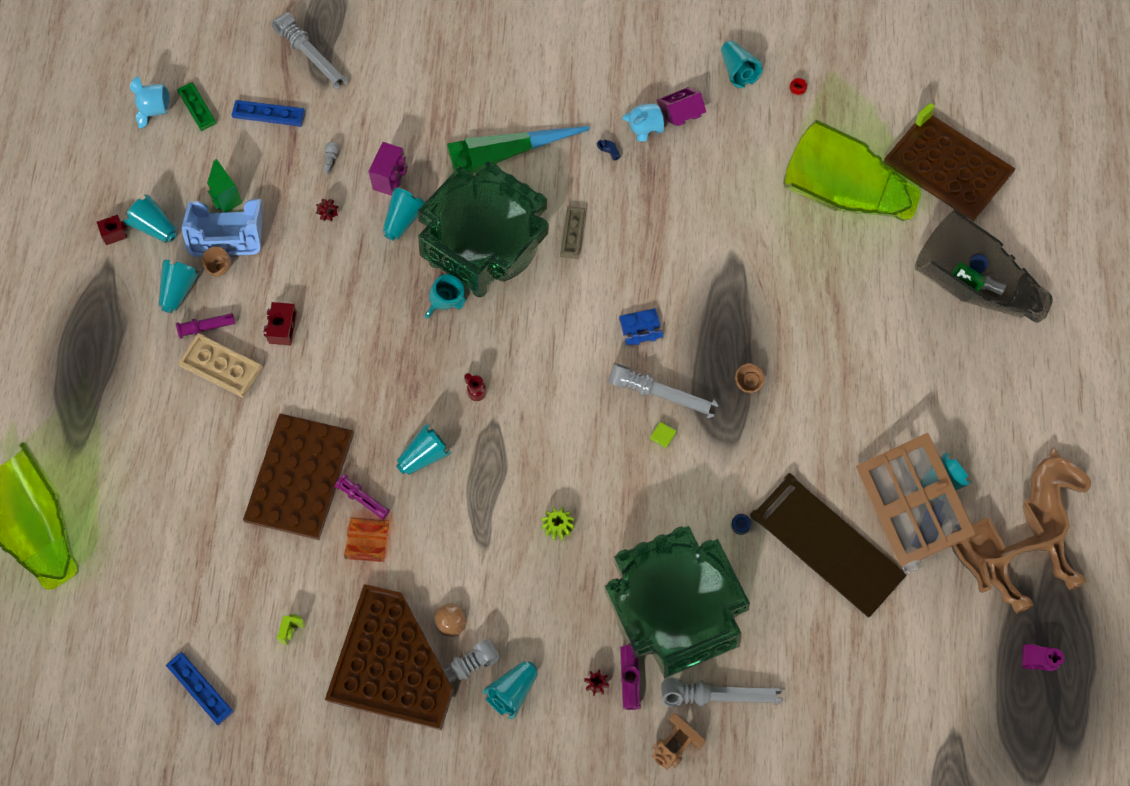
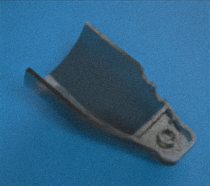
[915,209,1053,323]

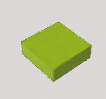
[915,103,935,127]
[650,422,677,449]

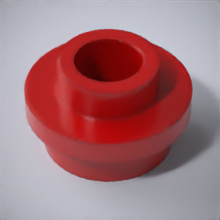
[789,78,807,95]

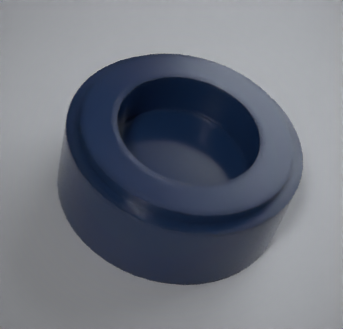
[969,253,989,273]
[731,514,751,535]

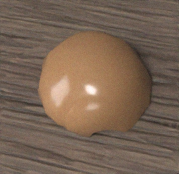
[201,246,231,277]
[735,363,765,394]
[434,603,466,637]

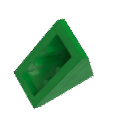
[949,262,985,299]

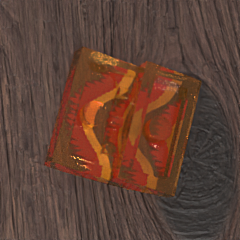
[344,517,390,562]

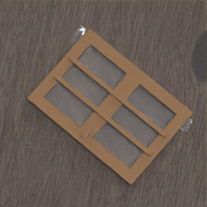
[856,433,977,574]

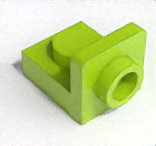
[277,614,305,645]

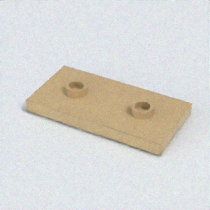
[178,333,263,398]

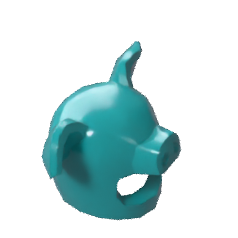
[425,274,466,319]

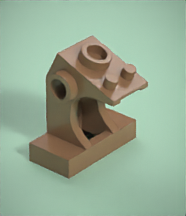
[651,713,706,770]

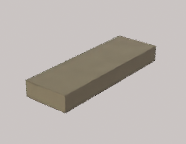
[560,206,585,259]

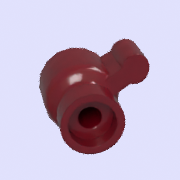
[464,373,486,401]

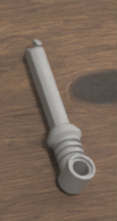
[271,12,348,89]
[608,363,718,418]
[443,639,500,683]
[661,678,783,707]

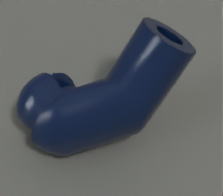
[597,139,621,161]

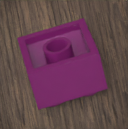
[657,87,706,126]

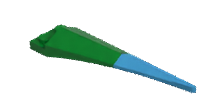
[447,126,590,177]

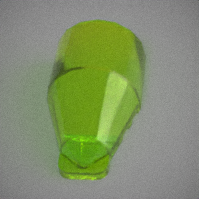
[783,120,921,221]
[0,442,79,590]

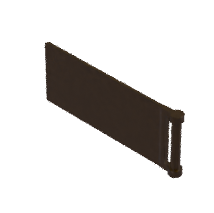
[750,473,906,618]

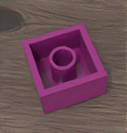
[368,142,408,196]

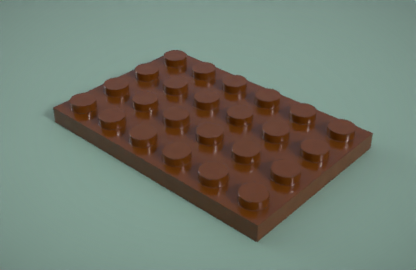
[883,115,1016,222]
[243,413,354,540]

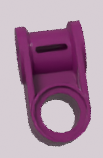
[1022,644,1064,671]

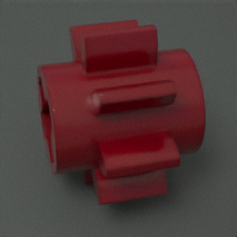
[315,198,339,221]
[584,669,610,697]

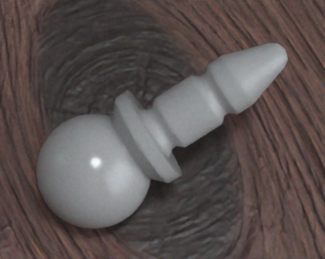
[324,142,339,175]

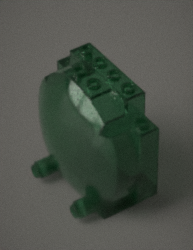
[417,161,549,297]
[605,526,750,678]

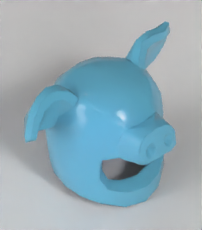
[130,76,169,128]
[622,103,664,141]

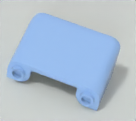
[182,199,263,257]

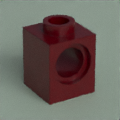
[97,214,128,245]

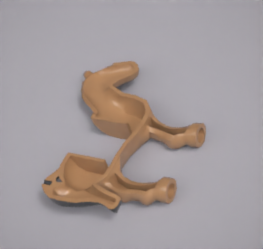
[951,447,1091,614]

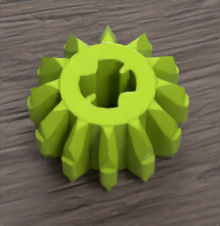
[541,507,574,540]

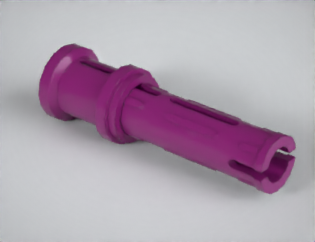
[176,313,235,339]
[335,474,390,520]

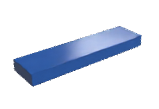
[231,100,305,127]
[166,651,234,726]

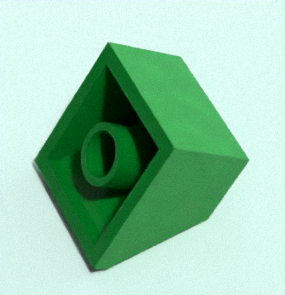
[207,159,242,213]

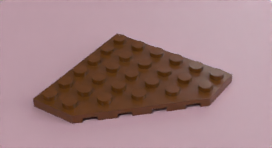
[325,584,454,731]

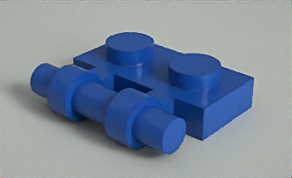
[619,308,663,346]

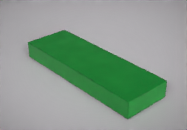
[177,82,217,131]

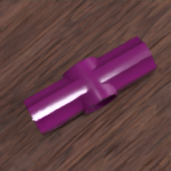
[620,645,641,710]

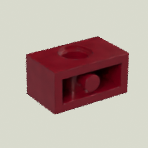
[263,302,297,346]

